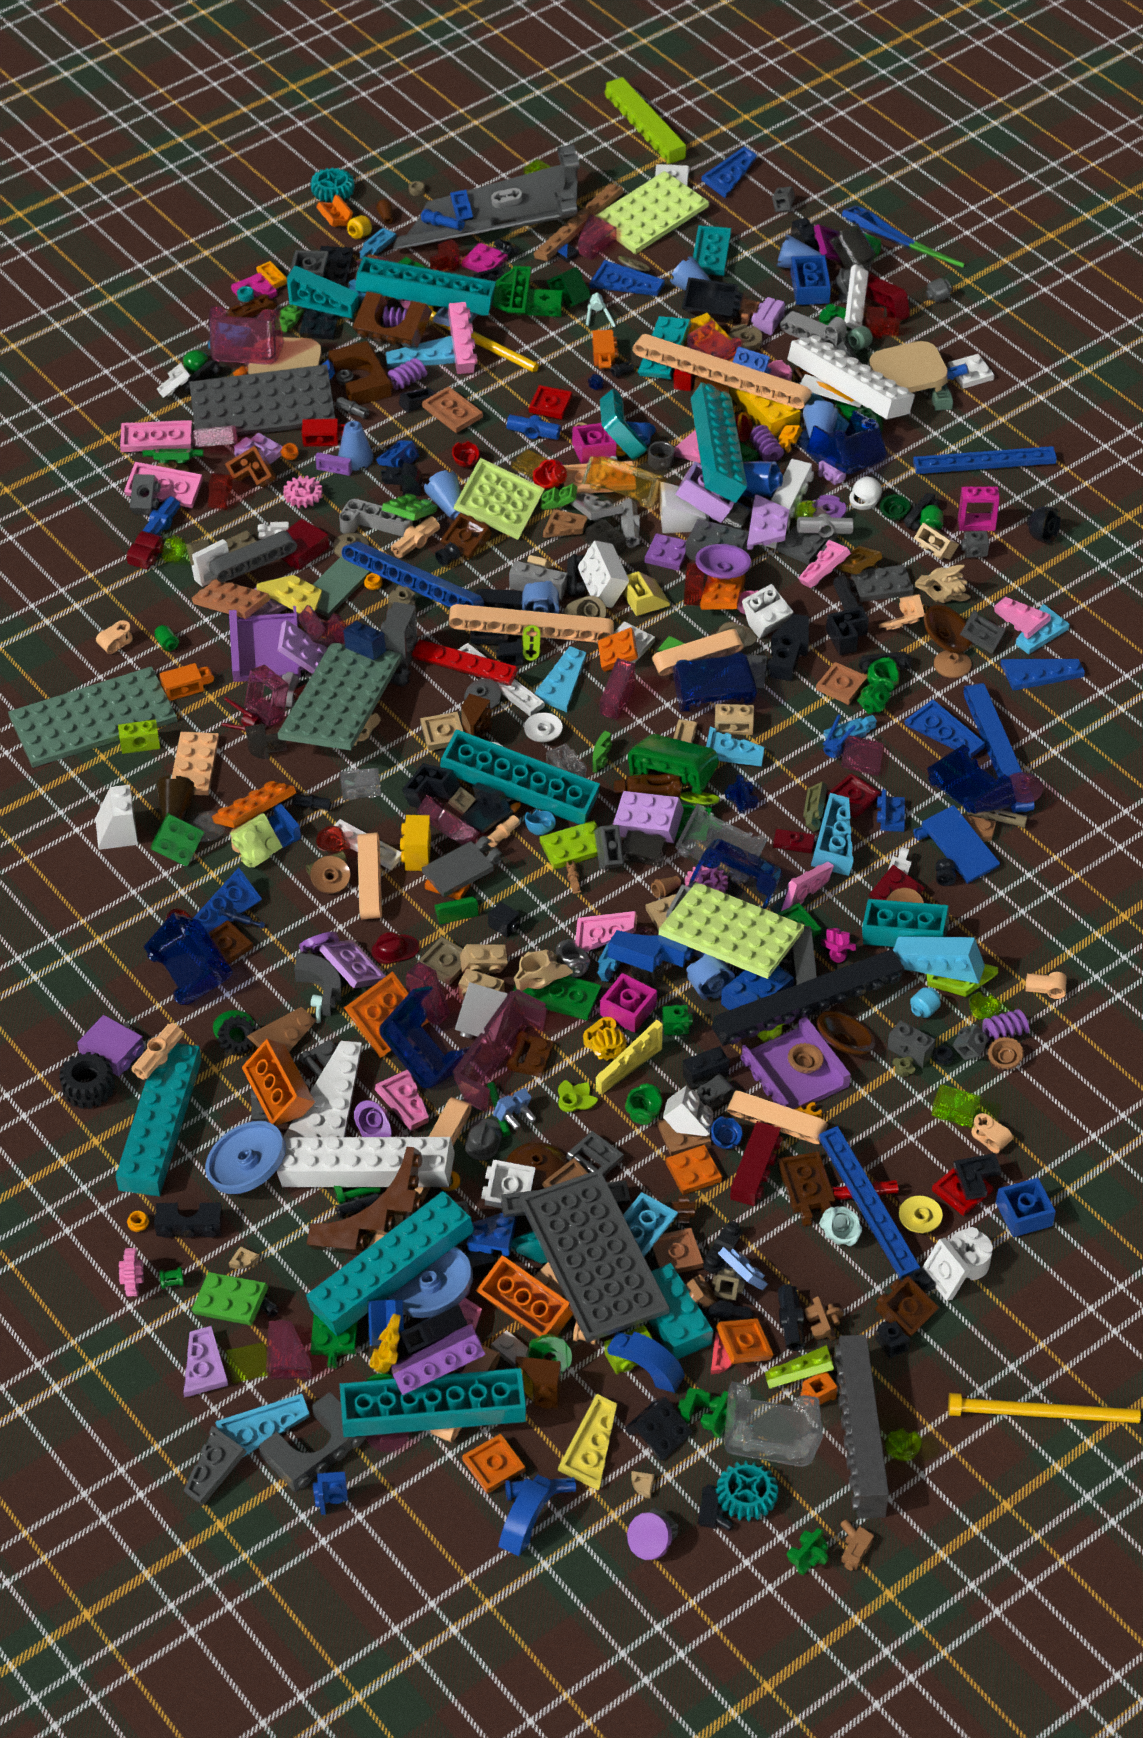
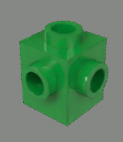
[857,682,891,714]
[662,1005,693,1035]

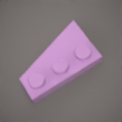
[183,1326,228,1397]

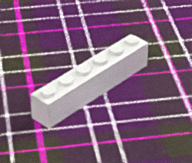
[759,459,814,549]

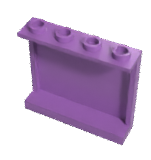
[229,606,304,682]
[741,1017,851,1109]
[391,1324,485,1395]

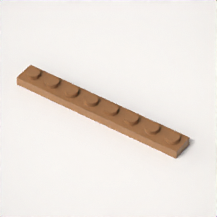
[534,184,624,261]

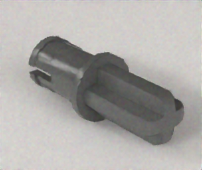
[335,397,369,419]

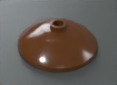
[924,605,972,653]
[817,1011,875,1055]
[506,1142,568,1191]

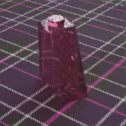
[578,214,617,260]
[191,425,238,447]
[600,658,635,720]
[406,962,450,1026]
[266,1320,312,1379]

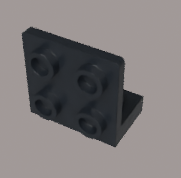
[457,782,511,833]
[624,1397,692,1460]

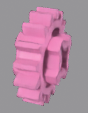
[283,476,322,508]
[685,864,728,894]
[119,1248,144,1296]

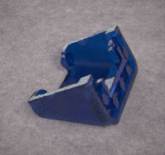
[672,652,757,712]
[927,744,1016,814]
[143,913,233,1005]

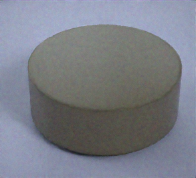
[409,181,425,196]

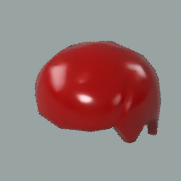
[452,441,480,468]

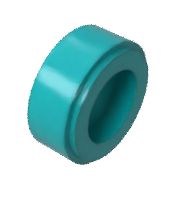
[237,286,254,302]

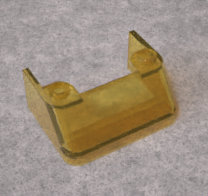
[581,455,667,508]

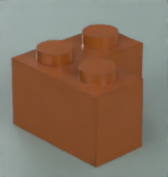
[225,446,278,488]

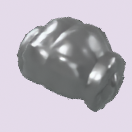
[556,939,590,977]

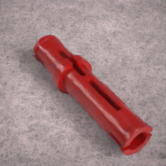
[832,1180,898,1201]

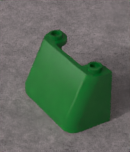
[628,734,719,795]

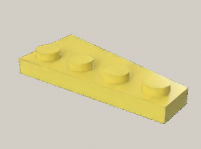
[596,1020,663,1095]
[558,1394,617,1491]

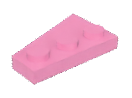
[375,1069,429,1131]

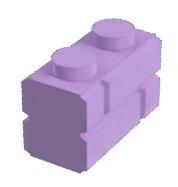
[752,297,785,335]

